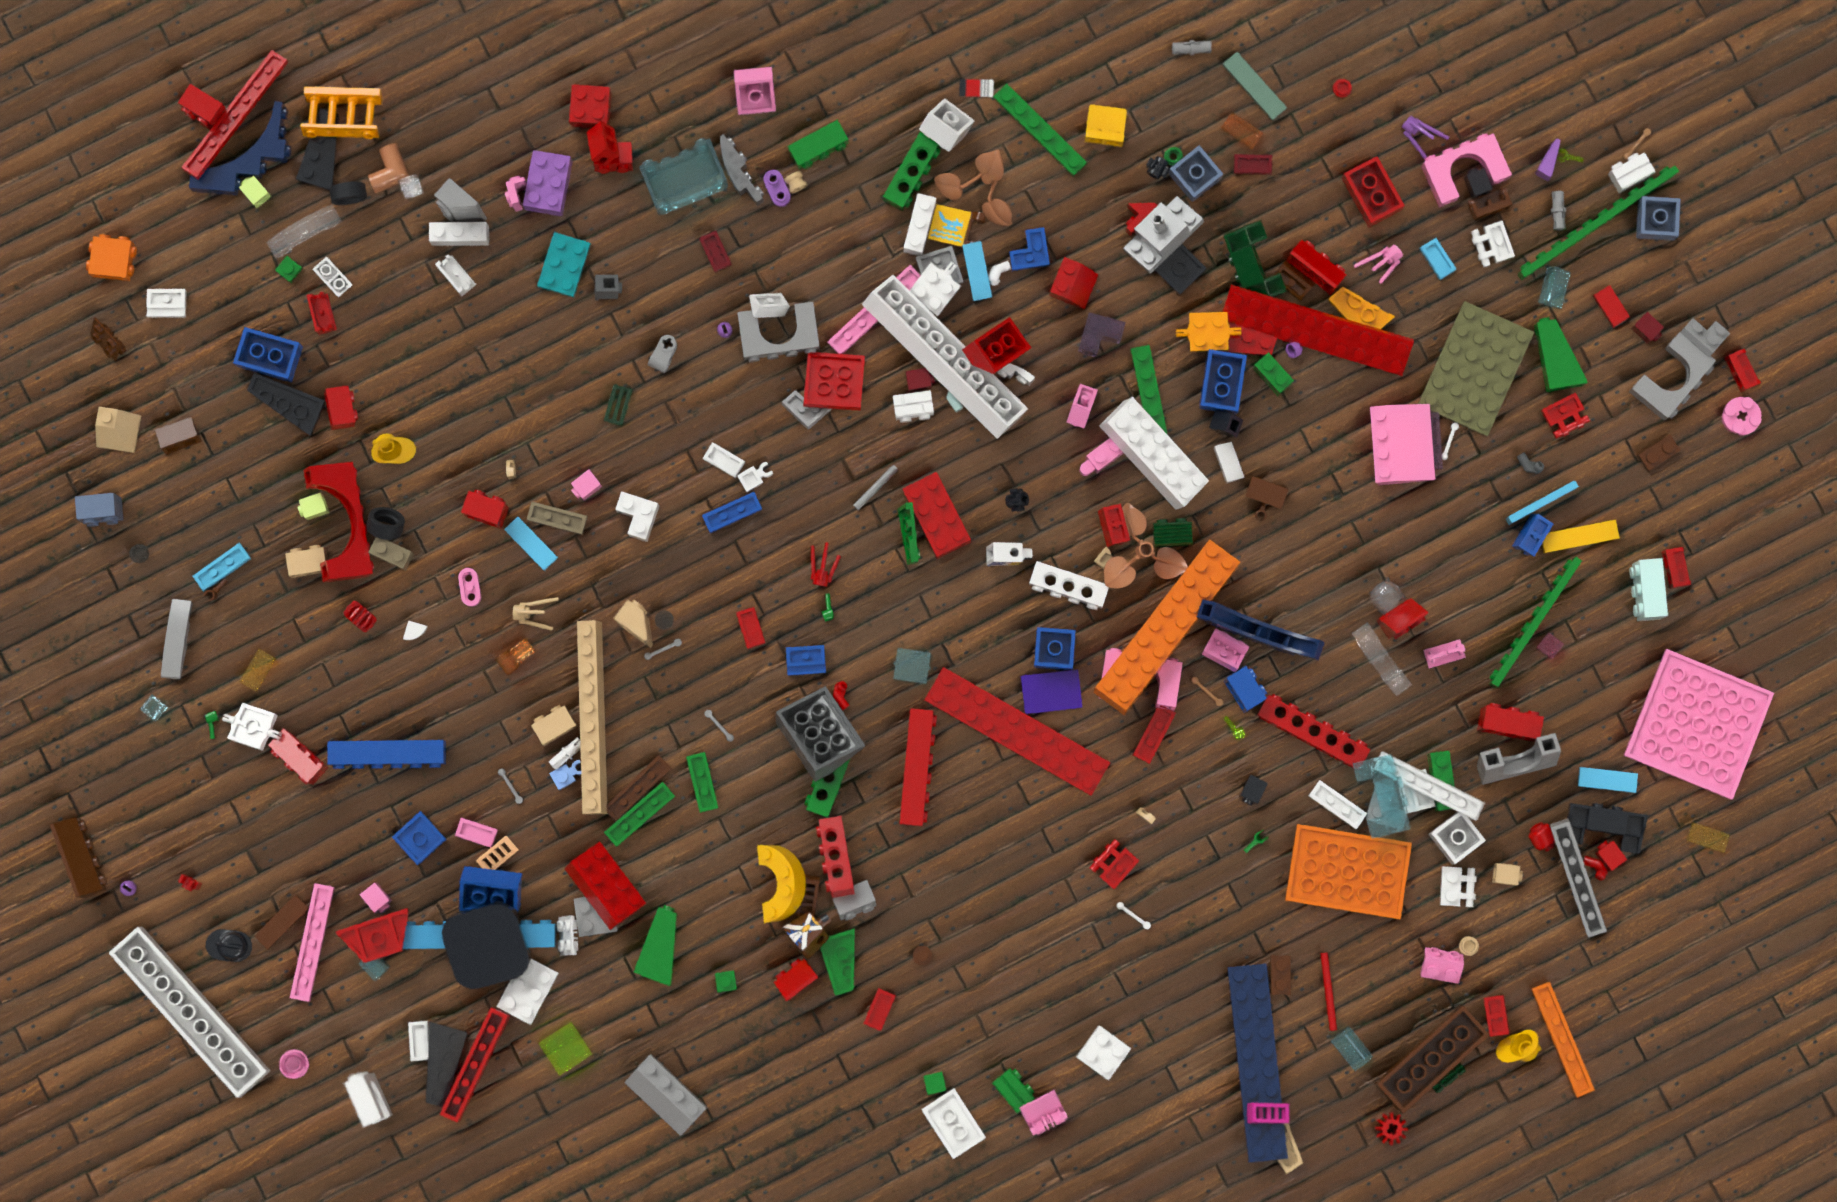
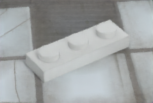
[1308,780,1367,829]

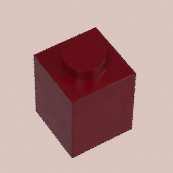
[1631,312,1664,344]
[906,368,935,393]

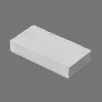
[703,442,745,478]
[408,1021,429,1061]

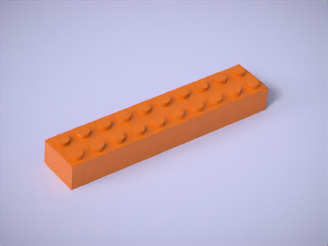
[1093,539,1240,715]

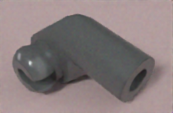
[1517,452,1544,474]

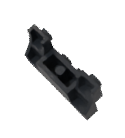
[1567,803,1648,854]

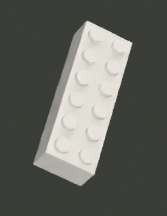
[1099,397,1209,509]

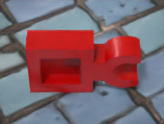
[178,874,202,892]

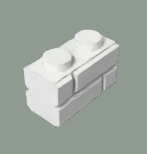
[1608,153,1655,193]
[893,390,934,423]

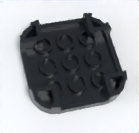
[442,901,531,989]

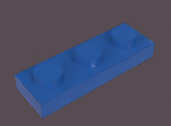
[702,492,762,533]

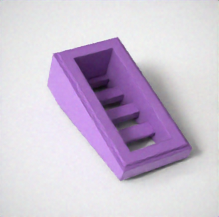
[1535,138,1561,181]

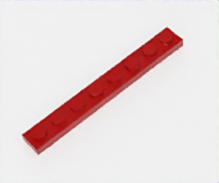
[181,50,288,180]

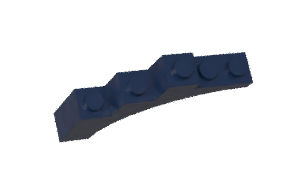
[189,101,291,196]
[1197,599,1325,661]

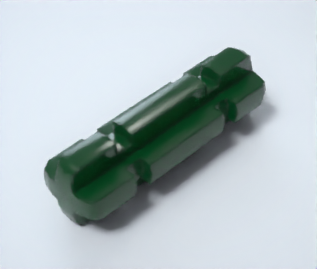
[1432,1063,1466,1093]

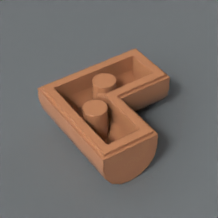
[368,144,411,193]

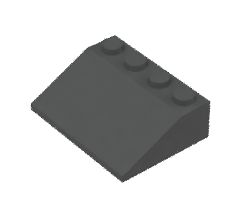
[776,686,865,782]

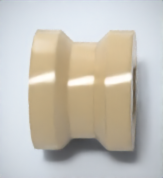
[784,171,807,193]

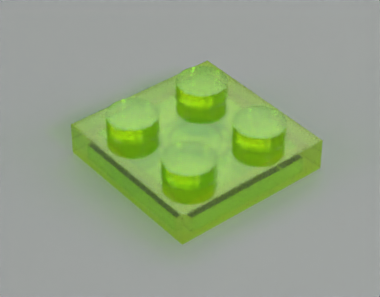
[538,1022,592,1076]

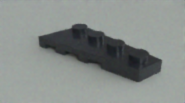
[296,108,339,191]
[247,373,326,436]
[425,1021,467,1107]

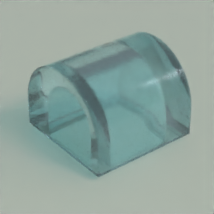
[140,694,168,722]

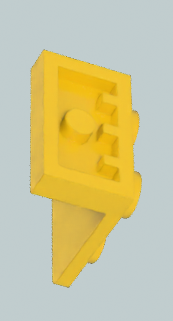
[1085,105,1127,147]

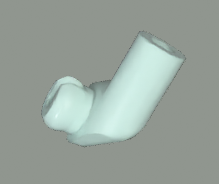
[947,391,964,412]

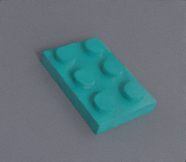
[537,232,591,298]

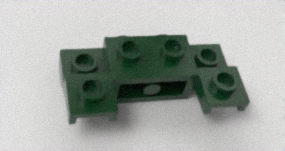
[1223,220,1287,297]

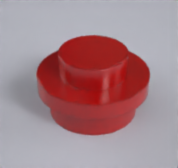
[1333,79,1352,98]

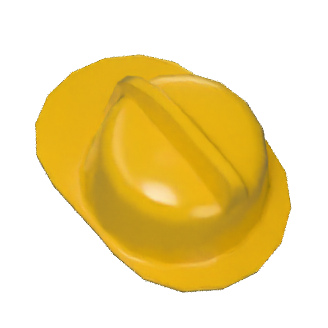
[371,433,416,464]
[1496,1030,1541,1063]

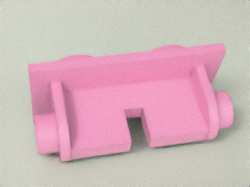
[1423,639,1466,668]

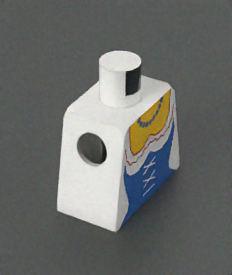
[986,542,1032,566]

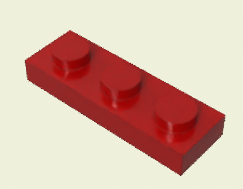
[1132,705,1176,764]

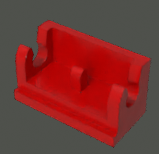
[586,121,619,165]
[306,292,337,335]
[1724,348,1761,392]
[1098,504,1130,548]
[1662,547,1691,589]
[1484,995,1510,1037]

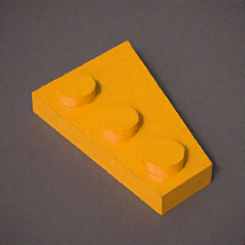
[1328,287,1395,329]

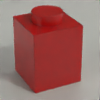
[1595,840,1627,871]

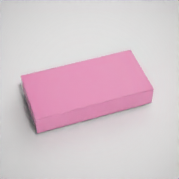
[455,818,498,848]

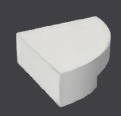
[403,621,428,640]

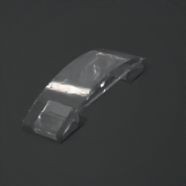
[266,205,342,259]
[1351,622,1412,696]

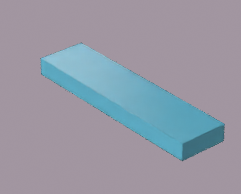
[1506,481,1579,525]

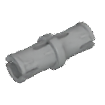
[1172,40,1211,55]
[1551,191,1566,231]

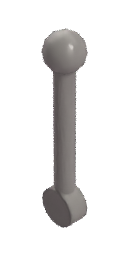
[644,639,682,660]
[705,710,734,742]
[498,769,523,804]

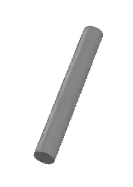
[853,465,898,510]

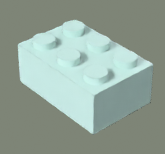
[1629,558,1668,621]

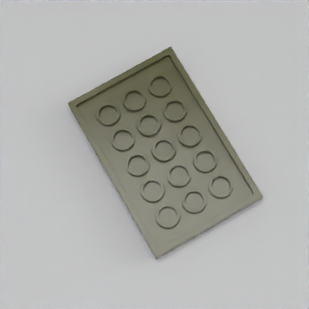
[1418,301,1534,437]

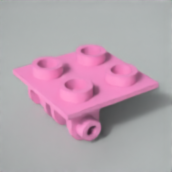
[1020,1090,1068,1136]

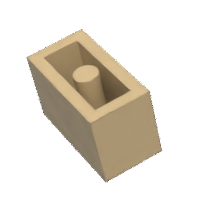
[285,545,328,578]
[531,705,578,746]

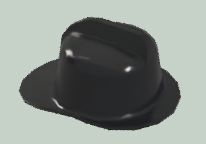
[206,929,252,962]

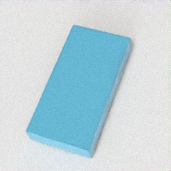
[1419,238,1457,280]

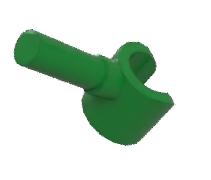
[822,593,834,622]
[205,711,219,739]
[1244,830,1269,853]

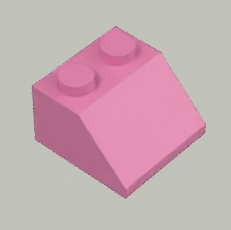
[734,67,776,115]

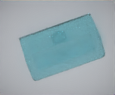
[1539,267,1570,309]
[1331,1026,1373,1071]

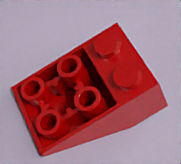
[1376,598,1429,640]

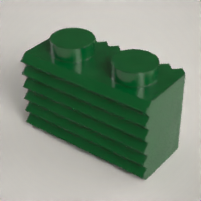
[1152,518,1193,548]

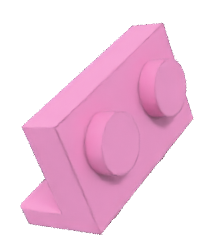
[505,176,527,212]
[1202,629,1249,672]
[1420,947,1464,984]

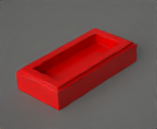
[1593,285,1630,328]
[736,607,766,649]
[863,988,896,1031]

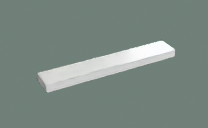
[1374,751,1485,820]

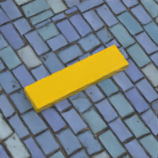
[1542,520,1620,553]

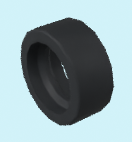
[329,181,367,205]
[367,507,405,540]

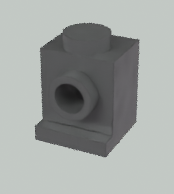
[594,275,622,301]

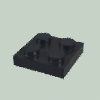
[1154,244,1207,296]

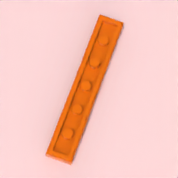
[1531,982,1595,1098]

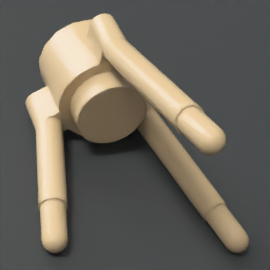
[513,597,559,631]

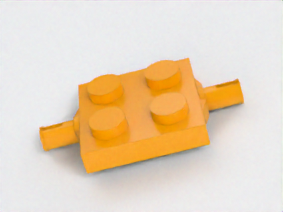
[1176,312,1241,352]

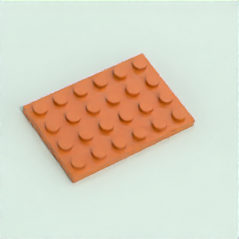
[1285,824,1412,920]

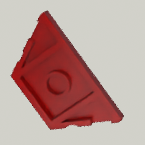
[335,908,409,963]

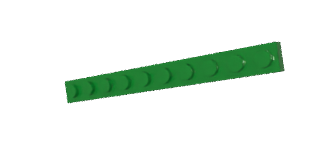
[1517,165,1679,281]

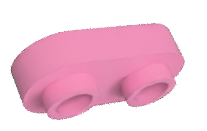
[458,568,481,607]

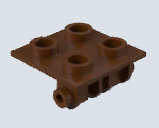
[90,317,127,362]

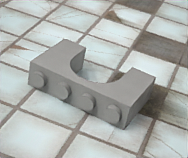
[738,302,820,362]
[1629,331,1716,421]
[1477,733,1561,785]

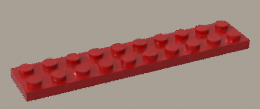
[1222,285,1414,376]
[924,667,1110,796]

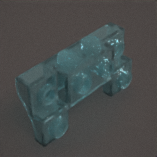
[1353,754,1411,839]

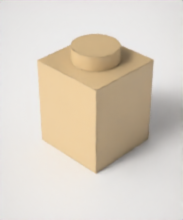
[1492,863,1523,886]

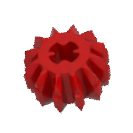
[343,601,377,632]
[1374,1112,1408,1146]

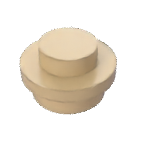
[1459,936,1479,956]

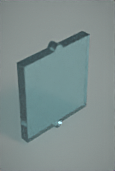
[893,648,931,684]

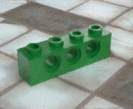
[883,132,941,211]
[804,758,851,818]

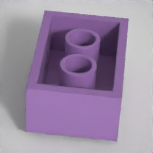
[523,150,573,216]

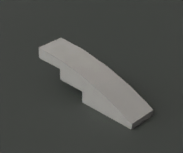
[161,599,192,679]

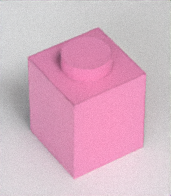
[571,470,602,501]
[360,883,392,913]

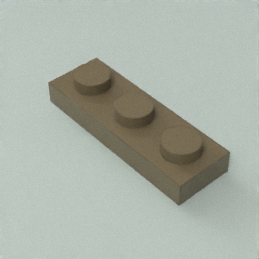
[527,501,588,535]

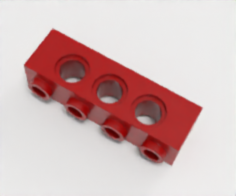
[816,816,855,898]

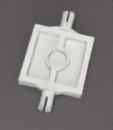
[909,261,961,316]
[222,703,282,751]

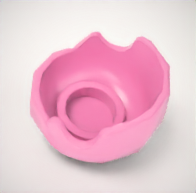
[279,1049,309,1079]

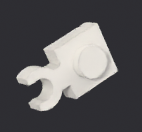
[737,462,773,492]

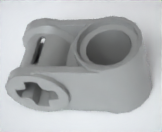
[648,335,677,373]

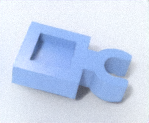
[549,760,581,790]

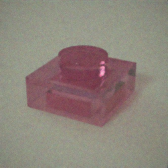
[1536,632,1564,660]

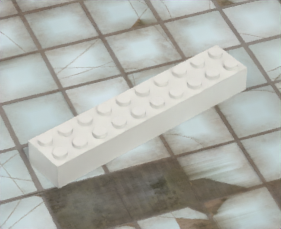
[862,275,1028,439]
[109,927,271,1098]

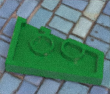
[897,502,920,565]
[820,928,855,996]

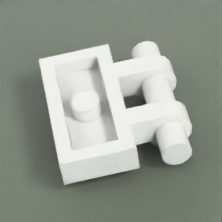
[1471,221,1515,267]
[1440,866,1477,907]

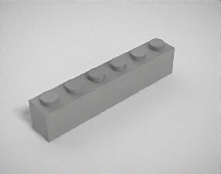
[1550,818,1607,937]

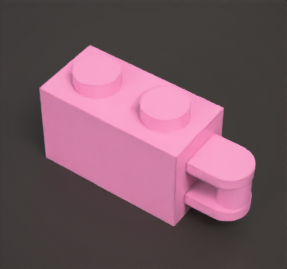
[1080,438,1124,476]

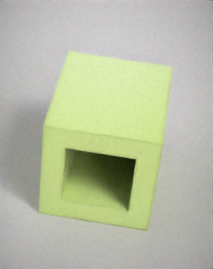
[239,176,271,208]
[298,492,330,520]

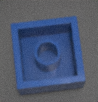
[1034,627,1076,670]
[1224,666,1267,713]

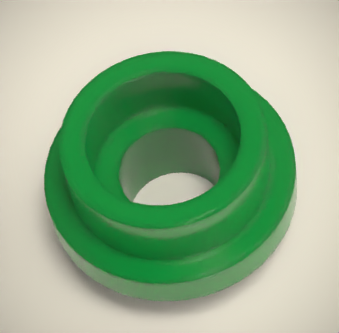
[1164,147,1183,166]

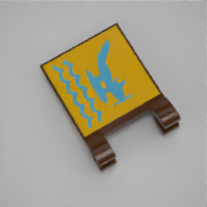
[927,203,986,248]

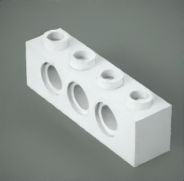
[1029,561,1109,610]

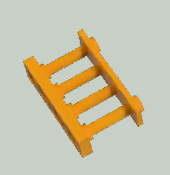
[300,87,383,139]

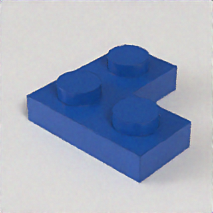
[1009,227,1050,271]

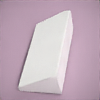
[749,293,790,318]
[1214,442,1244,484]

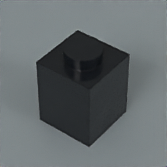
[1464,168,1492,199]
[1209,410,1243,438]
[1239,775,1268,806]

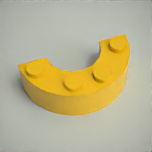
[757,845,806,923]

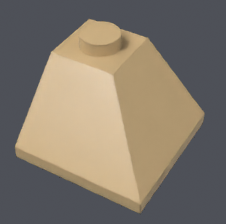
[95,407,141,453]

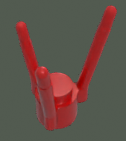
[810,542,841,587]

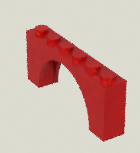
[303,462,374,583]

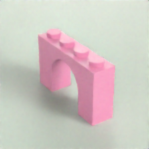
[1421,133,1512,207]
[1098,648,1183,711]

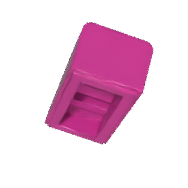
[1247,1103,1289,1124]

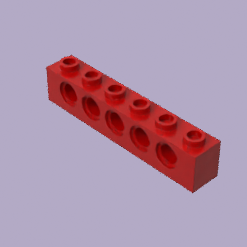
[1256,694,1371,771]

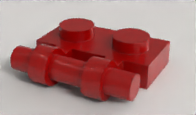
[1541,392,1590,439]
[1089,839,1139,890]

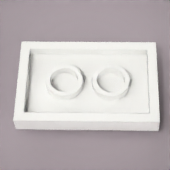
[497,958,559,1025]
[921,1088,986,1159]

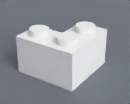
[615,491,659,542]

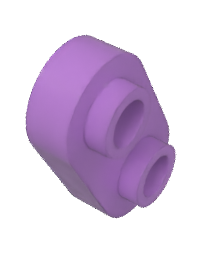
[764,170,790,207]

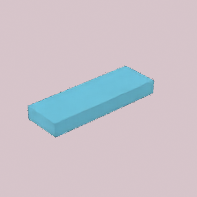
[962,241,992,301]
[504,517,558,571]
[192,543,251,592]
[1578,767,1638,793]

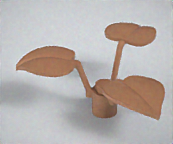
[934,150,1012,226]
[1104,503,1188,589]

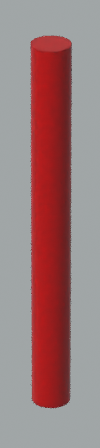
[1320,953,1337,1031]

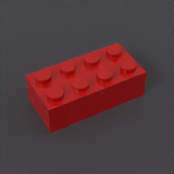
[902,472,971,559]
[564,842,646,931]

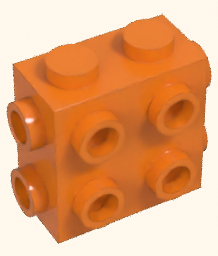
[86,234,137,281]

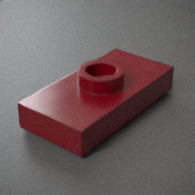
[1234,154,1272,175]
[699,231,732,273]

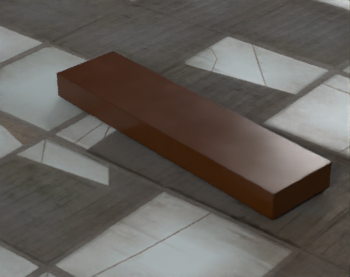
[607,755,672,822]

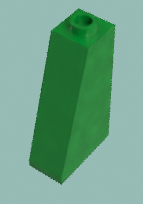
[1534,317,1587,392]
[633,905,678,986]

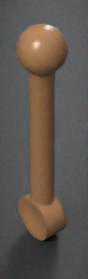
[1624,128,1651,160]
[1191,677,1223,706]

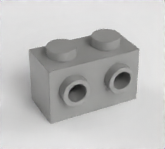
[831,880,877,920]

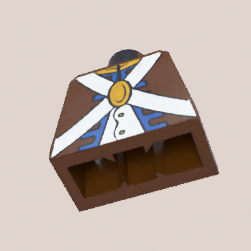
[782,912,832,960]

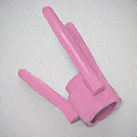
[1354,245,1403,284]

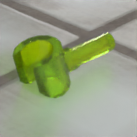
[1557,148,1583,162]
[1223,716,1245,740]

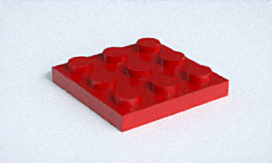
[803,352,865,411]

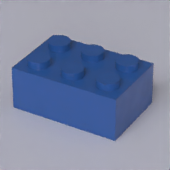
[233,327,303,383]
[1199,349,1247,415]
[459,866,522,912]

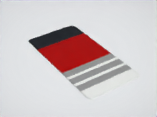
[959,79,994,97]

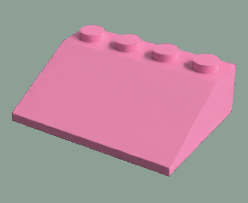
[1370,404,1436,485]

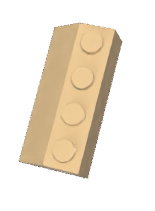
[614,600,653,648]

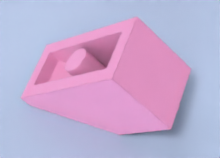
[1067,384,1098,428]

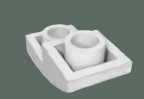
[312,256,352,298]
[997,363,1035,386]

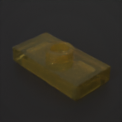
[239,649,276,692]
[1686,823,1730,853]

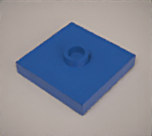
[392,811,447,866]

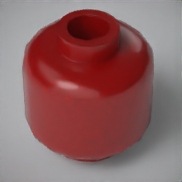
[1528,822,1555,852]

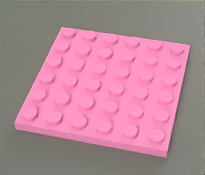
[1623,649,1774,800]

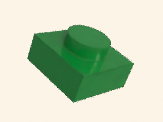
[275,256,303,283]
[715,970,737,992]

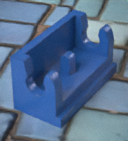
[1512,514,1553,556]

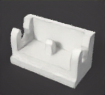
[435,254,476,296]

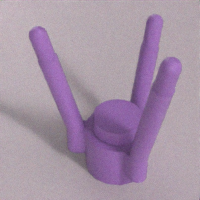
[1402,116,1449,159]

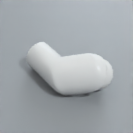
[988,261,1011,286]

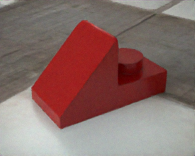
[1125,203,1158,236]

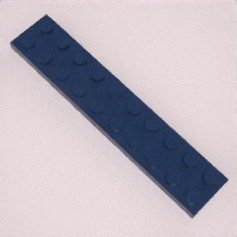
[1227,964,1288,1163]

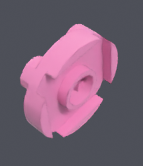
[1722,397,1762,436]

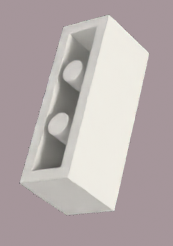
[904,193,936,256]
[429,222,489,246]

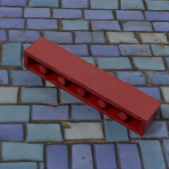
[900,708,937,827]
[440,1007,511,1123]

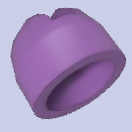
[717,322,733,338]
[1286,342,1303,358]
[120,880,137,896]

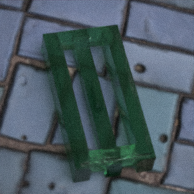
[604,384,633,426]

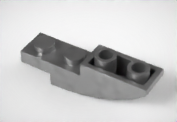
[720,134,764,206]

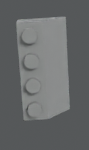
[434,178,487,222]
[625,1054,708,1136]

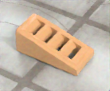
[476,836,519,870]

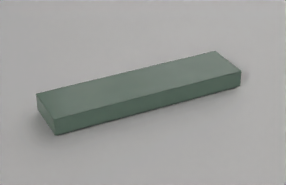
[1222,52,1287,121]

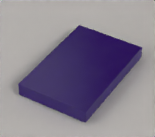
[1021,670,1083,714]

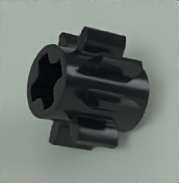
[1146,156,1169,180]
[1005,488,1029,512]

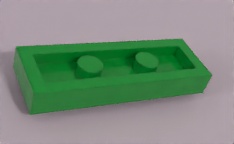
[686,752,719,813]

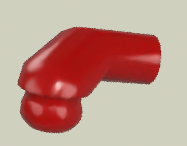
[832,681,850,711]
[1583,856,1608,880]

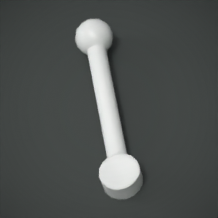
[1441,423,1459,460]
[1117,902,1151,929]

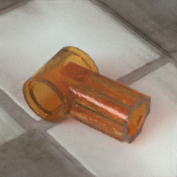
[495,638,536,675]

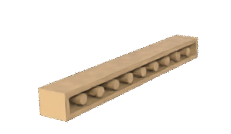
[577,620,608,815]

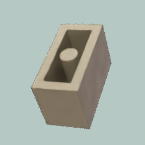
[368,537,414,571]

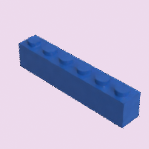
[327,740,446,769]

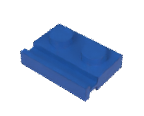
[786,645,826,676]

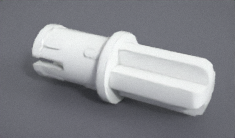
[549,737,581,770]

